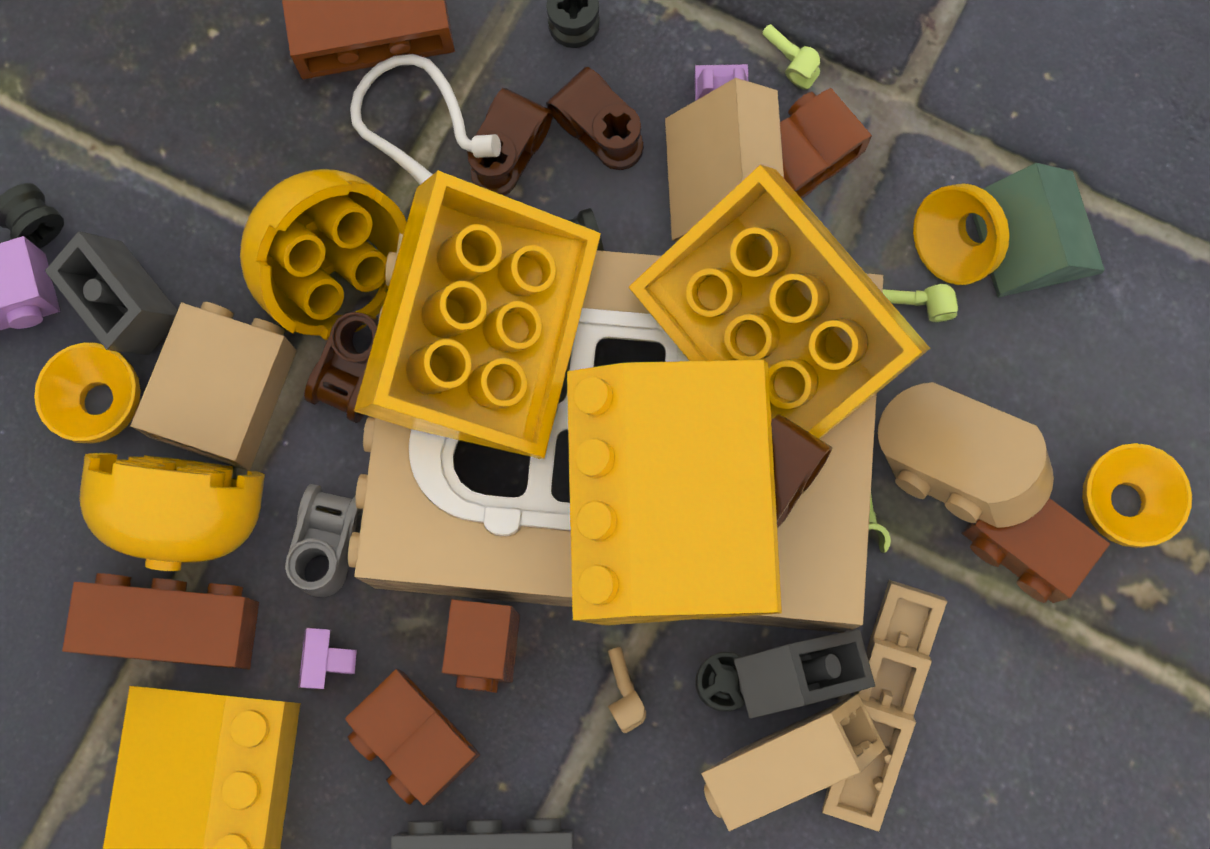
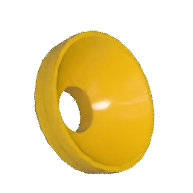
[913,184,1009,285]
[34,343,141,443]
[1082,443,1192,548]

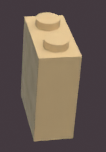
[665,78,784,242]
[130,302,297,471]
[701,694,885,831]

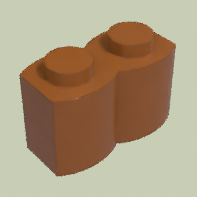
[780,88,872,199]
[345,669,481,806]

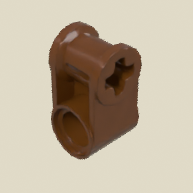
[546,67,644,170]
[467,88,553,196]
[304,312,379,423]
[771,414,832,528]

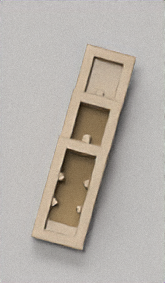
[822,580,947,832]

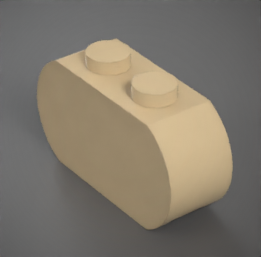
[878,382,1054,528]

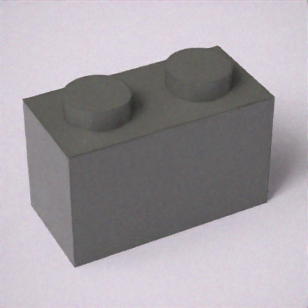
[45,231,178,355]
[734,629,876,719]

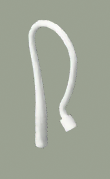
[350,54,501,185]

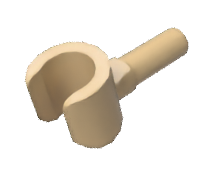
[608,647,646,733]

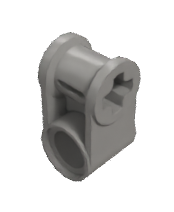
[285,484,363,598]

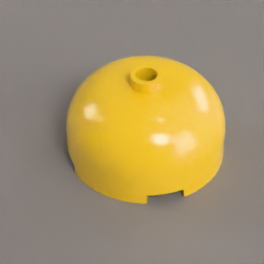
[240,169,407,340]
[80,453,265,571]

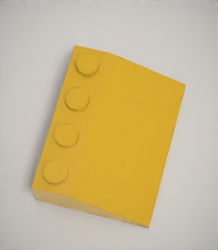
[629,164,930,439]
[354,170,601,459]
[567,360,782,625]
[103,686,301,849]

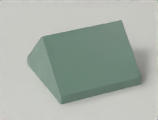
[972,163,1105,298]

